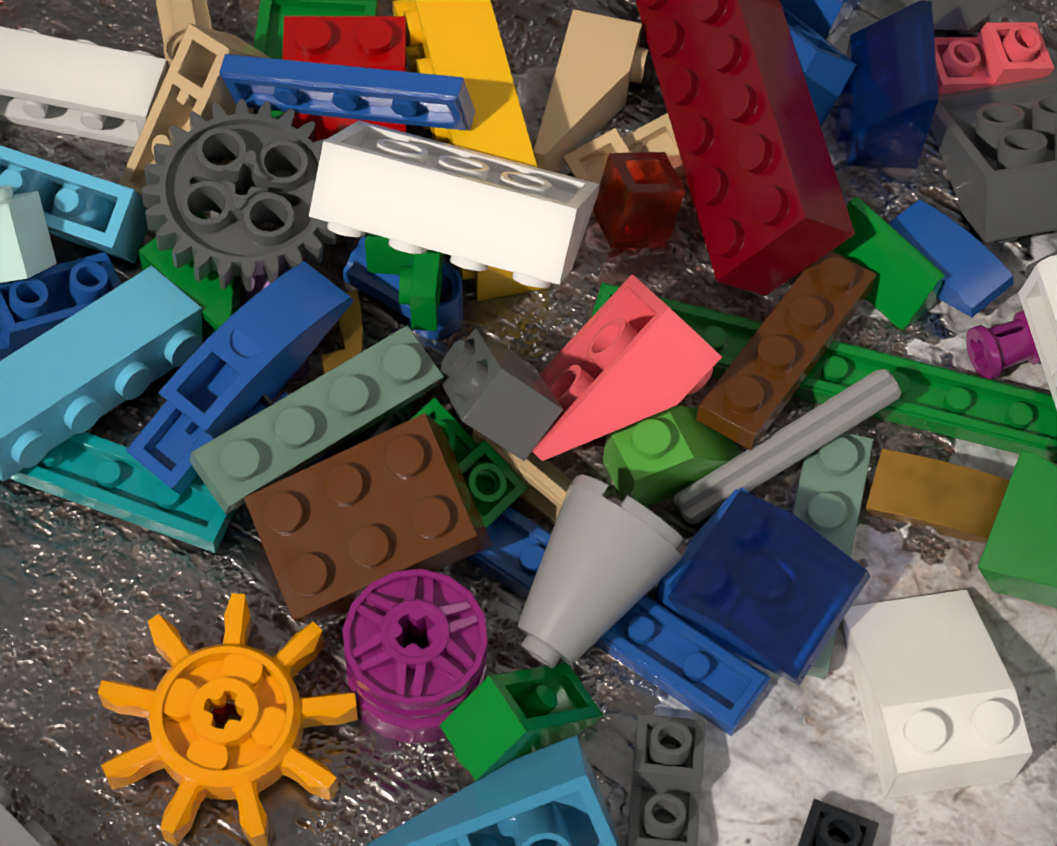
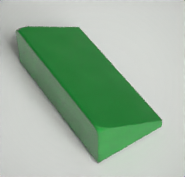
[832,196,945,330]

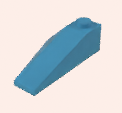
[365,735,621,846]

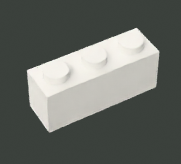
[0,27,168,147]

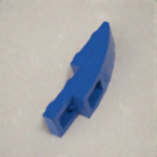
[0,252,121,361]
[126,261,354,495]

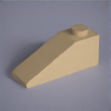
[533,9,649,173]
[119,23,272,195]

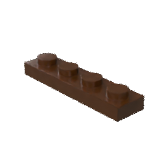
[696,250,876,450]

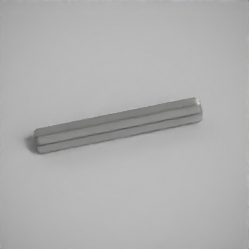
[674,369,901,524]

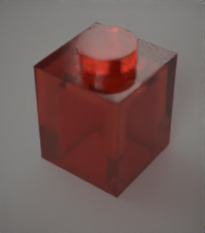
[592,152,686,250]

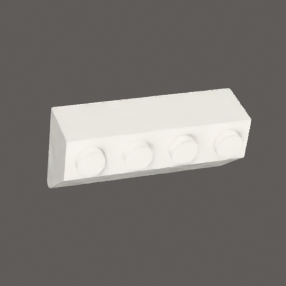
[309,120,600,288]

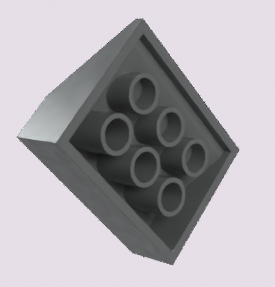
[923,75,1057,243]

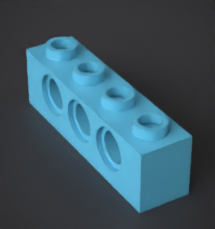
[0,145,149,264]

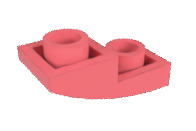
[916,22,1054,96]

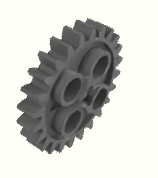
[142,99,337,291]

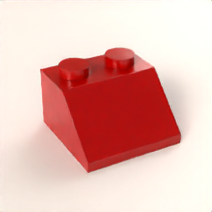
[282,16,407,142]

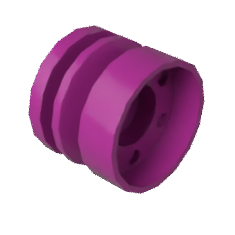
[343,569,488,744]

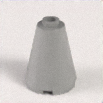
[516,475,688,669]

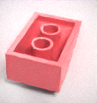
[532,274,722,461]

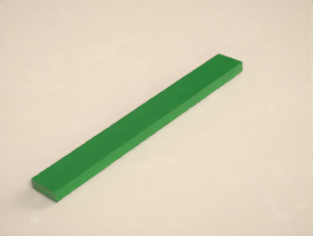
[591,282,1057,464]

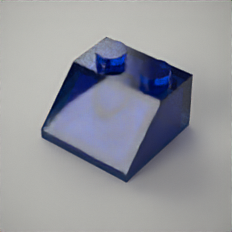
[835,1,938,169]
[668,490,871,686]

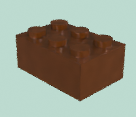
[244,413,493,625]

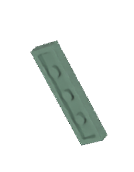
[189,325,444,514]
[760,432,874,679]

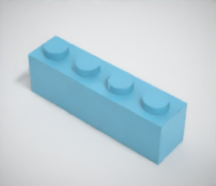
[0,265,203,482]

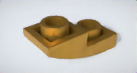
[866,449,1010,544]

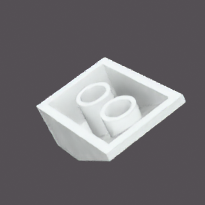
[839,589,1033,799]

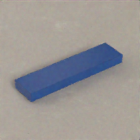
[219,54,475,131]

